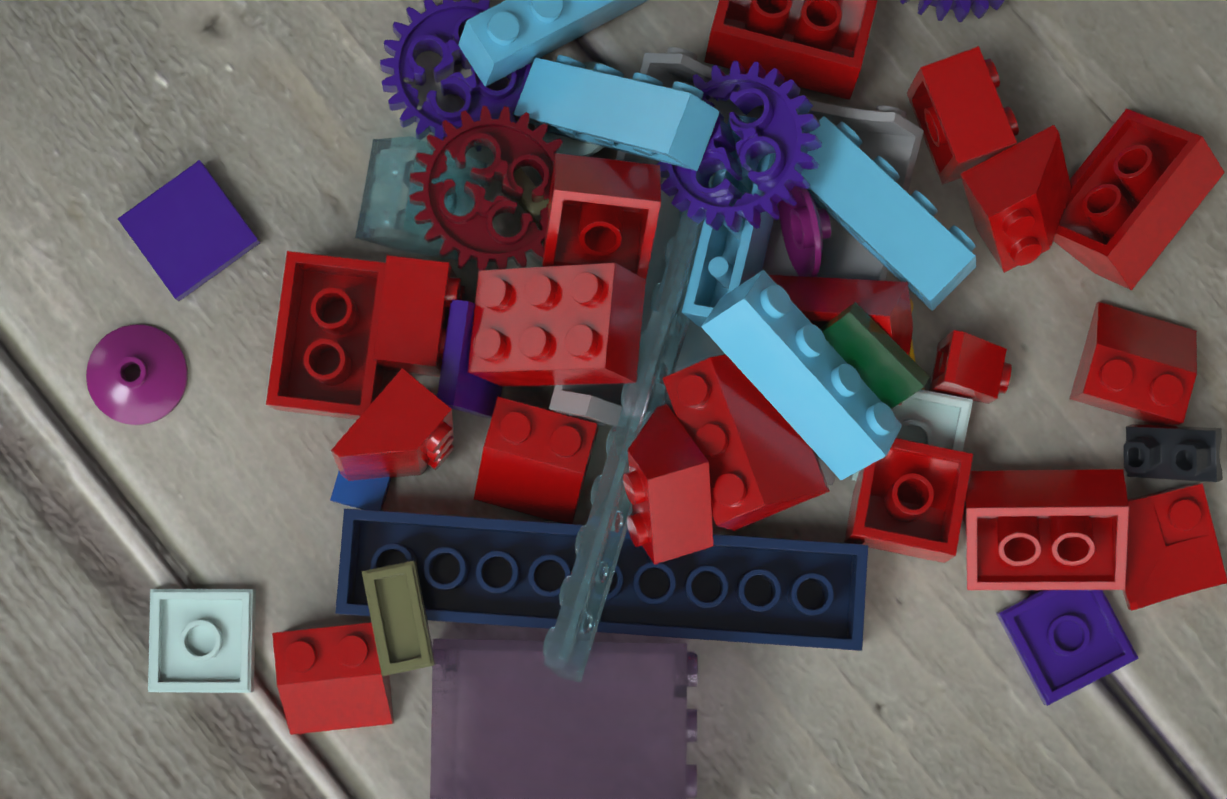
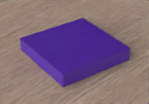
[118,160,261,301]
[437,300,503,418]
[996,590,1139,706]

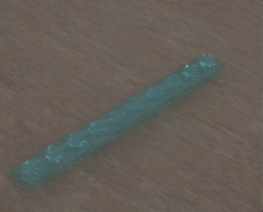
[543,175,715,683]

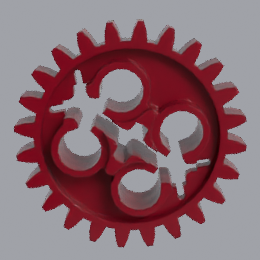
[409,106,563,272]

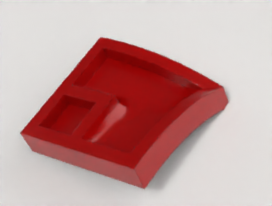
[1122,482,1227,611]

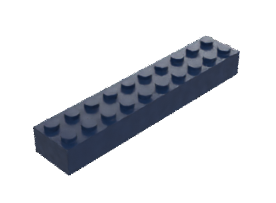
[335,508,868,651]

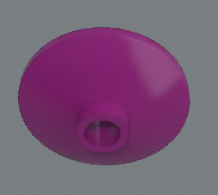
[779,186,831,277]
[86,324,188,425]

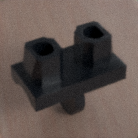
[1123,424,1223,482]

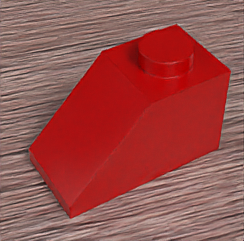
[929,330,1012,404]

